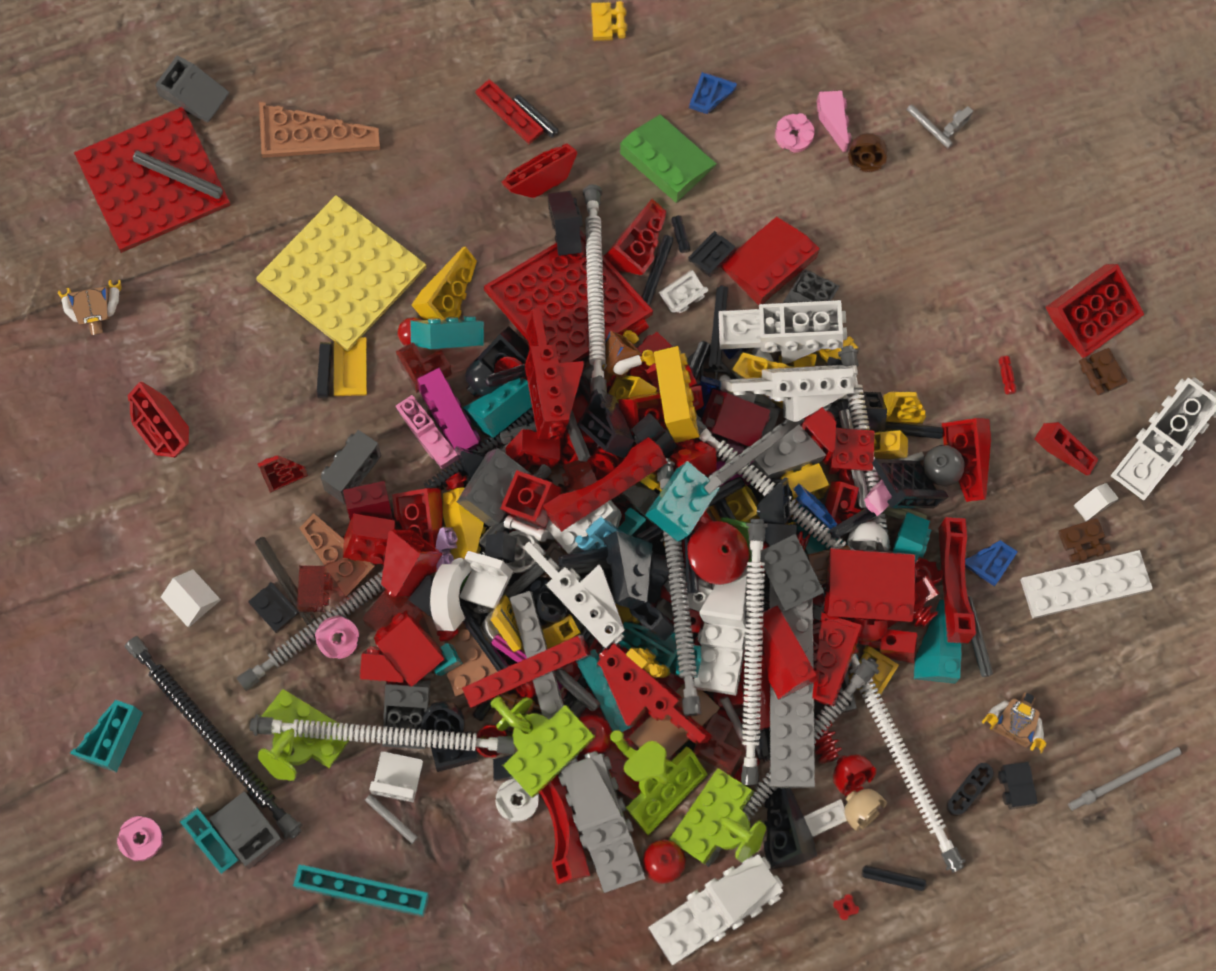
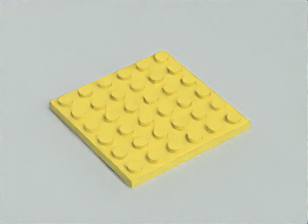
[256,195,427,352]

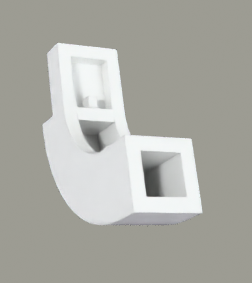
[430,558,473,631]

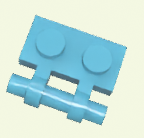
[575,517,624,551]

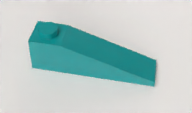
[913,600,961,684]

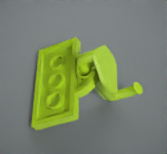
[258,689,350,781]
[491,697,595,798]
[610,730,708,835]
[669,768,766,864]

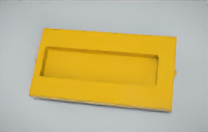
[334,337,367,396]

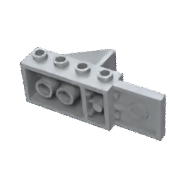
[559,751,646,893]

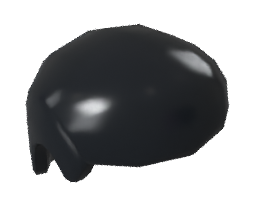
[536,591,568,623]

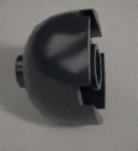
[465,358,503,397]
[421,701,465,745]

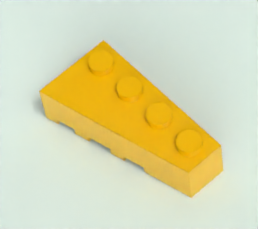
[654,346,700,443]

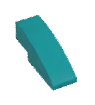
[179,807,238,874]

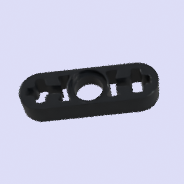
[317,342,332,399]
[946,763,993,816]

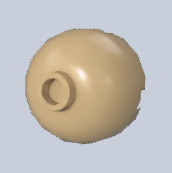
[844,789,887,832]

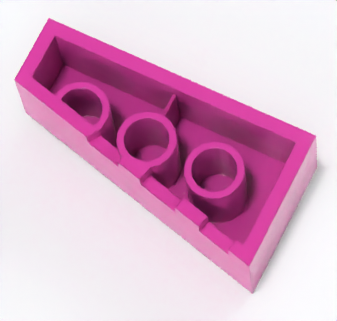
[417,368,481,451]

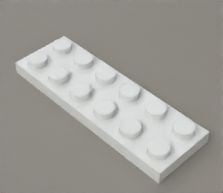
[1020,550,1152,619]

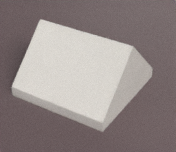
[161,570,220,628]

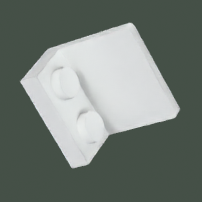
[460,551,513,609]
[370,752,423,803]

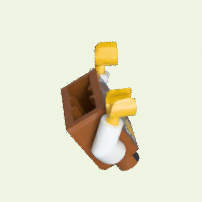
[602,330,655,383]

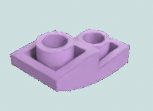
[436,527,457,571]

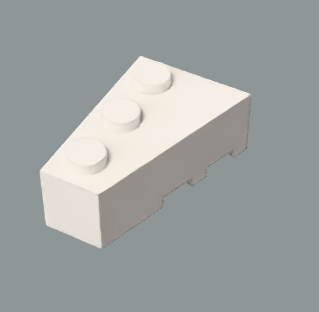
[546,500,621,554]

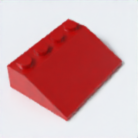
[721,216,820,305]
[1045,264,1145,358]
[824,548,915,622]

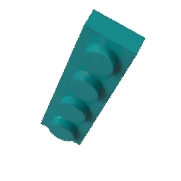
[577,649,632,732]

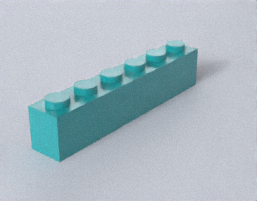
[293,864,429,917]

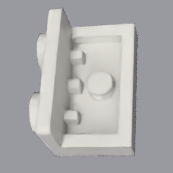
[659,270,709,313]

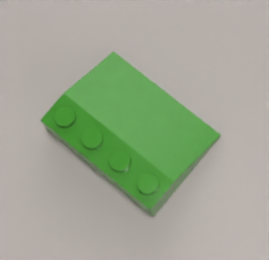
[620,115,716,203]

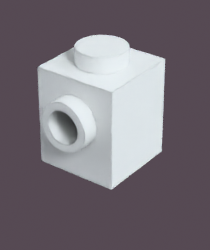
[686,576,712,611]

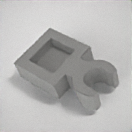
[943,106,973,138]

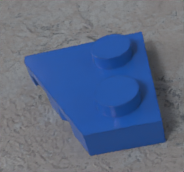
[689,72,737,114]
[793,484,838,529]
[965,540,1018,587]

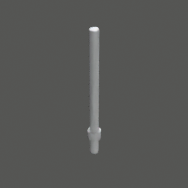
[1068,747,1182,811]

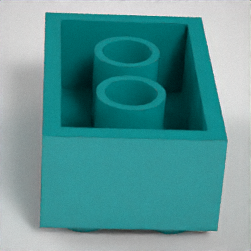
[645,461,720,542]

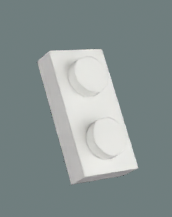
[804,799,847,837]

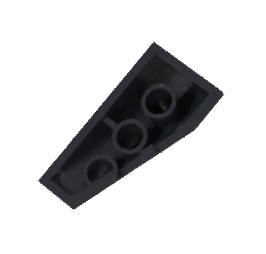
[764,788,818,870]

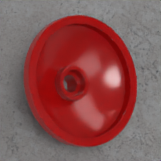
[688,521,749,585]

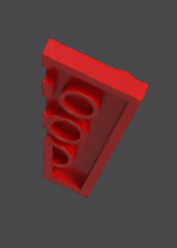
[812,613,863,707]

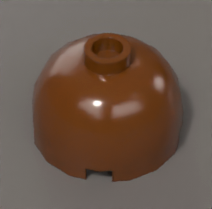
[848,133,887,172]

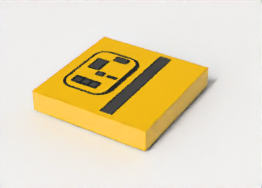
[490,595,522,652]

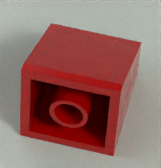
[381,530,443,597]
[374,610,444,687]

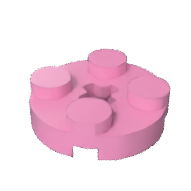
[775,113,814,153]
[315,615,359,659]
[117,816,163,861]

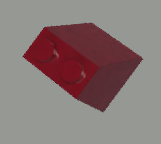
[701,389,770,447]
[343,481,395,530]

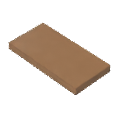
[629,681,720,759]

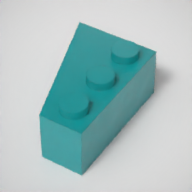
[891,512,931,564]
[70,700,143,773]

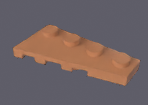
[300,513,375,598]

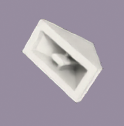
[1074,483,1119,521]

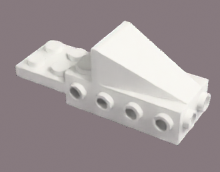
[719,300,847,364]
[722,365,856,422]
[1111,377,1216,500]
[523,542,625,648]
[694,567,764,695]
[648,854,783,966]

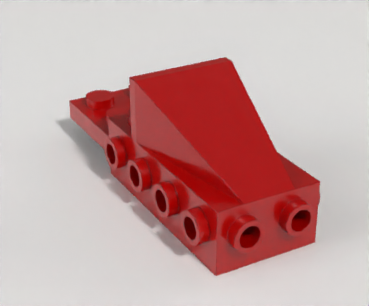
[525,308,584,441]
[597,644,713,743]

